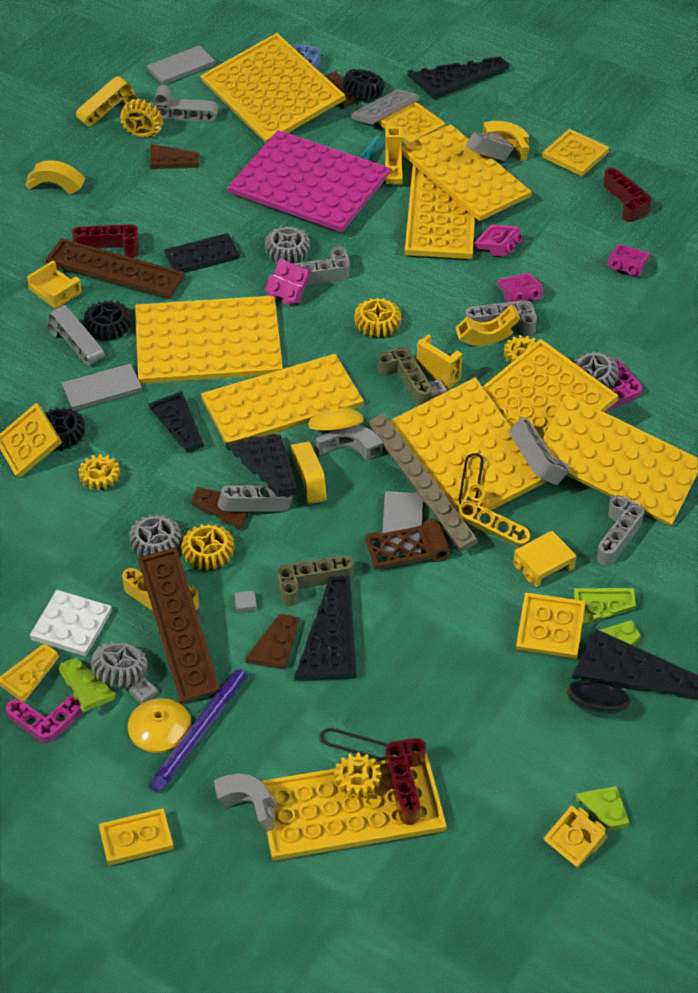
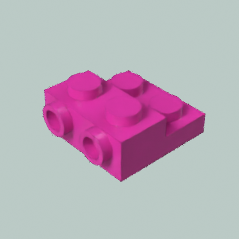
[474,225,522,257]
[607,244,651,276]
[264,258,311,305]
[497,273,543,302]

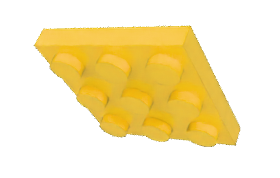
[379,102,446,144]
[542,129,609,176]
[0,403,62,478]
[516,592,586,659]

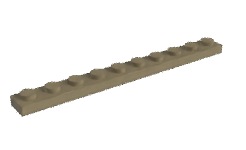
[367,413,478,552]

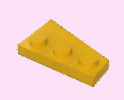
[0,643,59,703]

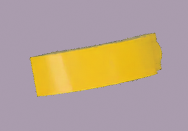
[483,121,529,161]
[385,126,402,184]
[25,160,85,195]
[455,305,520,346]

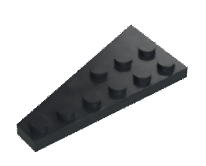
[407,56,509,99]
[225,434,298,497]
[294,576,356,680]
[571,629,698,700]

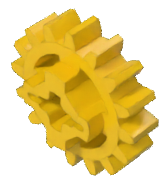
[504,335,536,363]
[78,454,120,491]
[334,752,381,798]

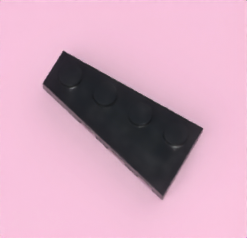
[148,391,204,453]

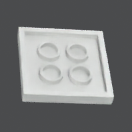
[30,590,112,657]

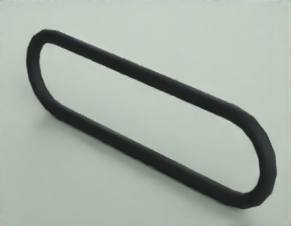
[458,453,484,505]
[320,728,388,760]

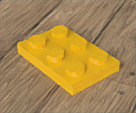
[99,808,174,866]

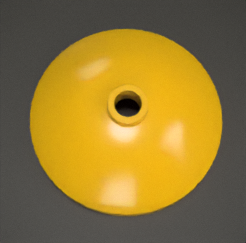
[308,404,364,430]
[128,698,191,753]

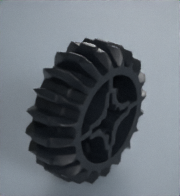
[342,68,385,100]
[83,300,131,341]
[44,406,85,451]

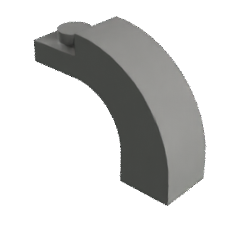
[316,425,383,462]
[214,774,278,831]

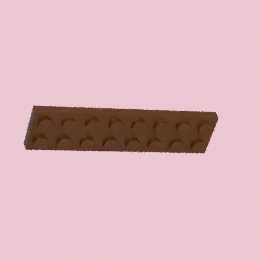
[46,238,185,299]
[138,547,220,704]

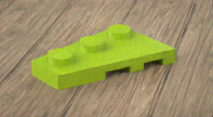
[573,588,636,626]
[59,658,116,712]

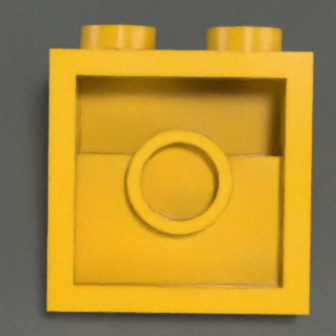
[543,805,608,869]

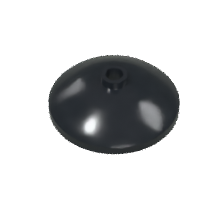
[567,680,630,716]

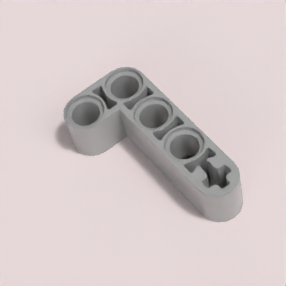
[154,85,219,122]
[466,131,514,161]
[295,246,350,285]
[465,300,537,336]
[47,305,105,366]
[509,417,570,485]
[218,485,294,511]
[597,495,644,566]

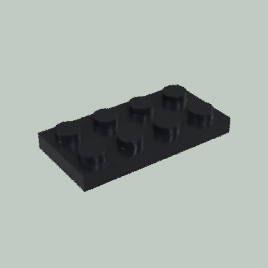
[164,233,240,273]

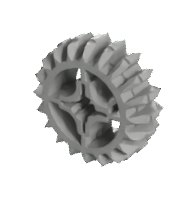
[265,226,310,263]
[574,351,619,388]
[129,513,182,557]
[91,642,148,688]

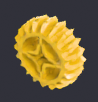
[120,98,163,138]
[354,297,402,338]
[181,523,235,572]

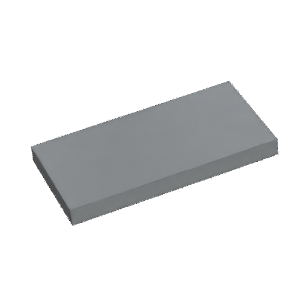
[147,45,215,85]
[351,89,419,125]
[61,363,142,411]
[382,491,423,556]

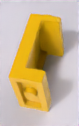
[27,261,82,309]
[416,334,463,389]
[513,531,576,588]

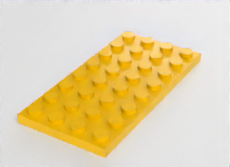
[402,124,532,221]
[404,164,475,259]
[201,354,364,443]
[542,394,698,526]
[261,753,447,861]

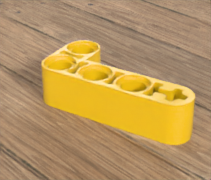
[76,76,137,126]
[290,441,327,505]
[458,484,530,548]
[122,568,199,611]

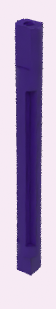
[148,669,247,792]

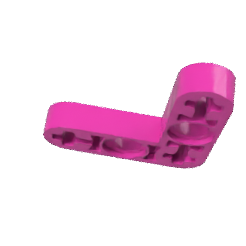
[606,359,642,411]
[6,695,83,743]

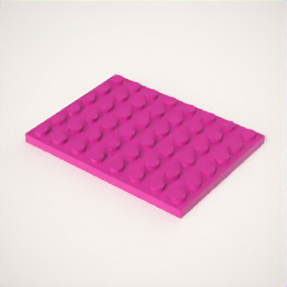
[227,130,390,232]

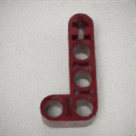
[603,168,652,222]
[72,224,139,258]
[385,738,426,825]

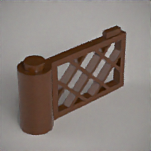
[365,519,451,570]

